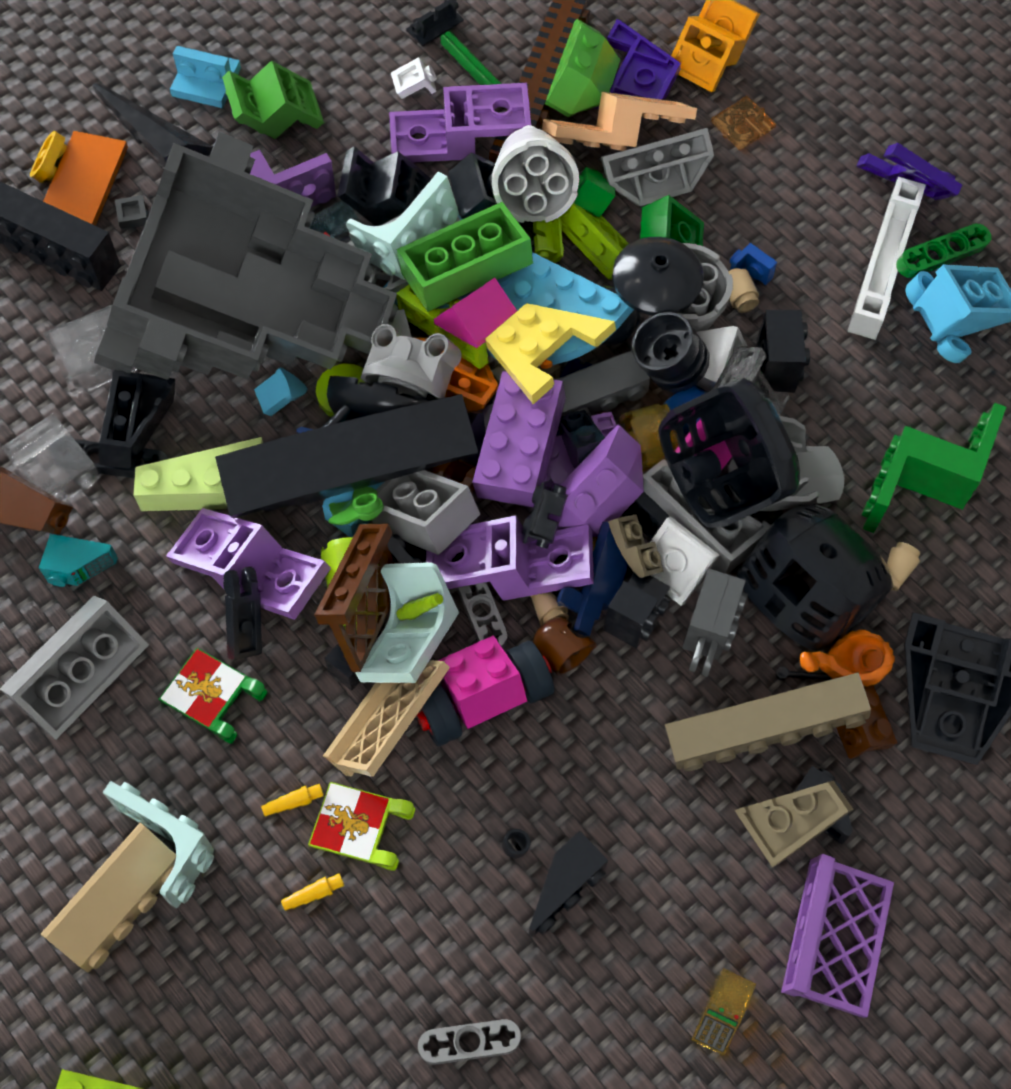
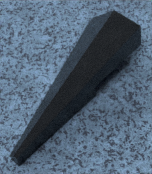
[93,83,213,167]

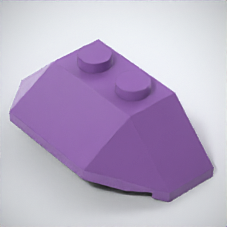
[549,424,644,537]

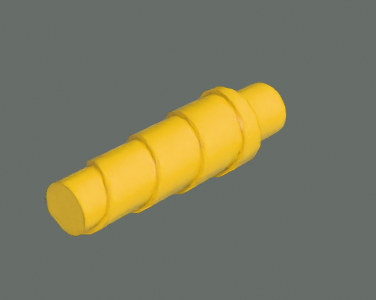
[261,783,324,817]
[281,873,345,911]

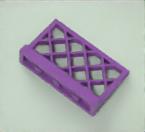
[781,854,894,1018]

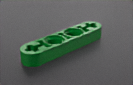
[896,223,991,278]

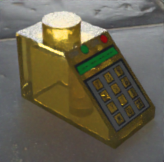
[691,968,756,1056]

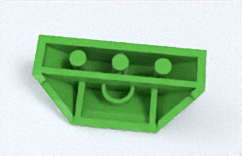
[545,19,620,117]

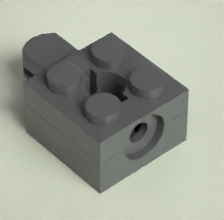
[682,568,748,677]

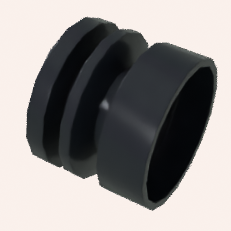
[632,312,710,392]

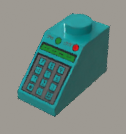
[39,534,118,587]

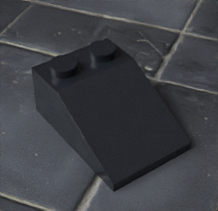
[448,152,533,227]

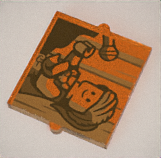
[711,96,777,150]

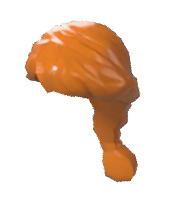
[800,629,895,687]

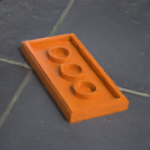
[43,131,128,226]

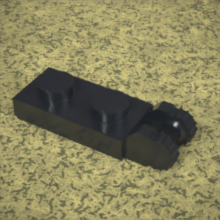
[223,566,262,661]

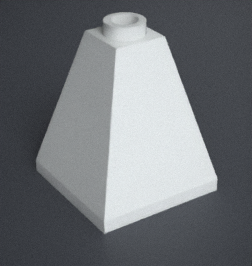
[696,326,750,392]

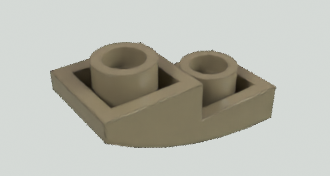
[608,514,664,578]

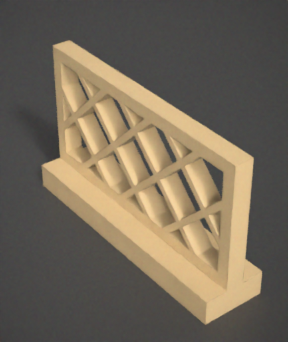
[323,660,450,777]

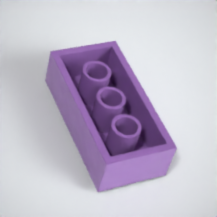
[472,371,566,508]

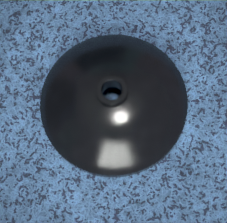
[612,237,704,316]

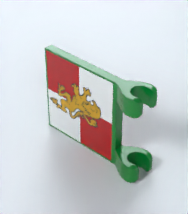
[159,648,268,744]

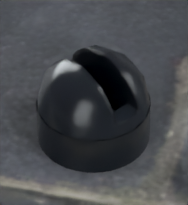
[502,829,531,859]

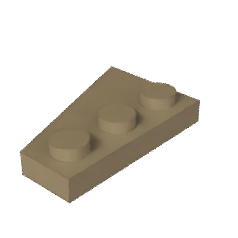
[734,781,854,867]

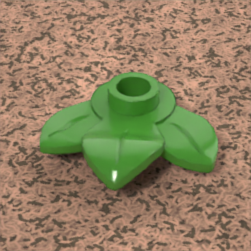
[328,487,384,525]

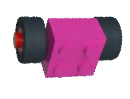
[416,635,554,746]

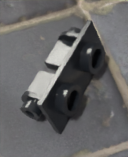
[406,0,464,47]
[522,480,568,549]

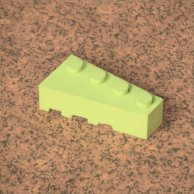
[134,437,263,511]

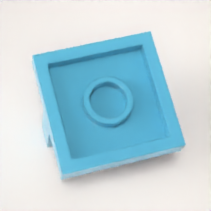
[170,46,241,109]

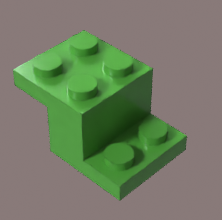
[222,61,324,139]

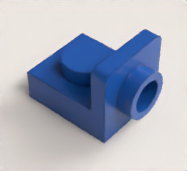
[729,243,777,285]

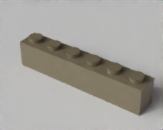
[665,672,871,771]

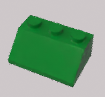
[640,195,704,246]

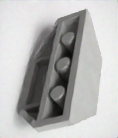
[601,128,714,207]

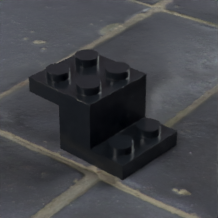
[337,147,431,226]

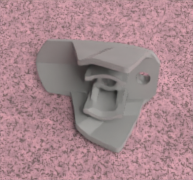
[727,416,844,511]

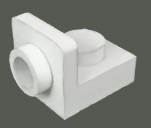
[391,58,437,99]

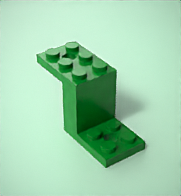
[861,403,1006,533]

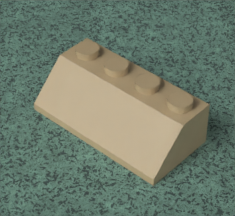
[41,822,176,973]

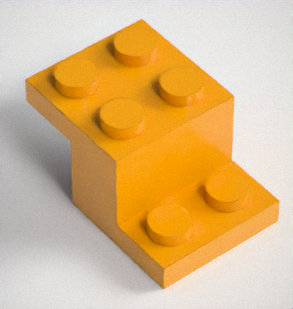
[671,0,760,92]

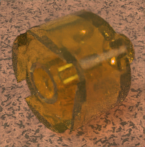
[619,403,679,472]

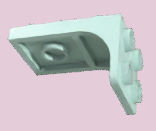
[346,172,459,280]
[355,563,459,683]
[103,781,214,908]

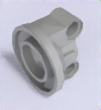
[361,324,461,400]

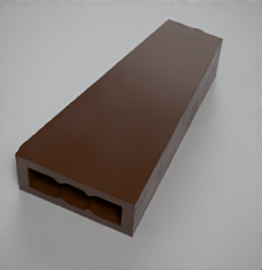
[0,466,73,535]

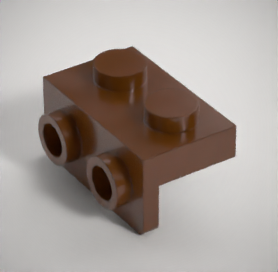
[836,685,898,759]

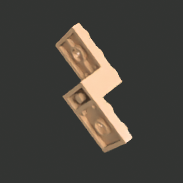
[542,92,697,151]

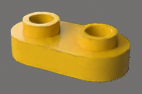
[30,131,67,183]

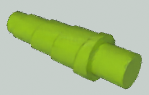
[396,593,443,621]

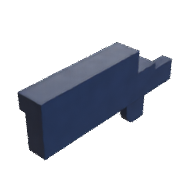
[557,521,628,636]

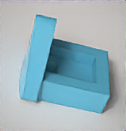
[254,367,307,416]

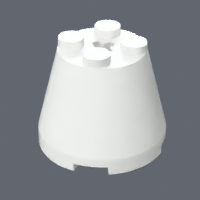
[492,125,579,223]

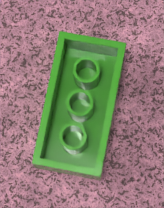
[396,202,533,312]

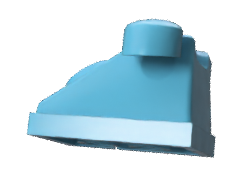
[905,264,1011,363]

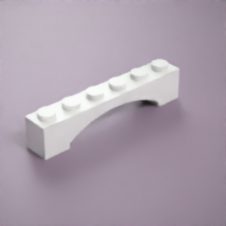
[848,177,926,340]

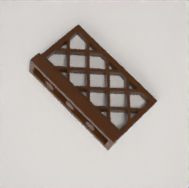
[314,524,395,672]

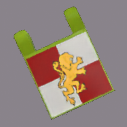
[308,782,415,871]

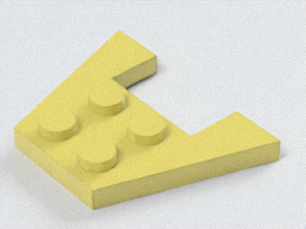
[485,303,616,404]

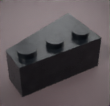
[99,370,175,469]

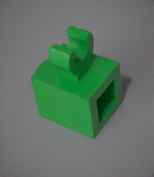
[574,167,615,218]

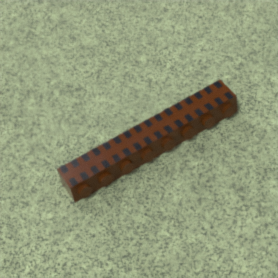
[489,0,590,163]

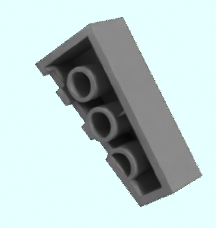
[643,459,771,574]

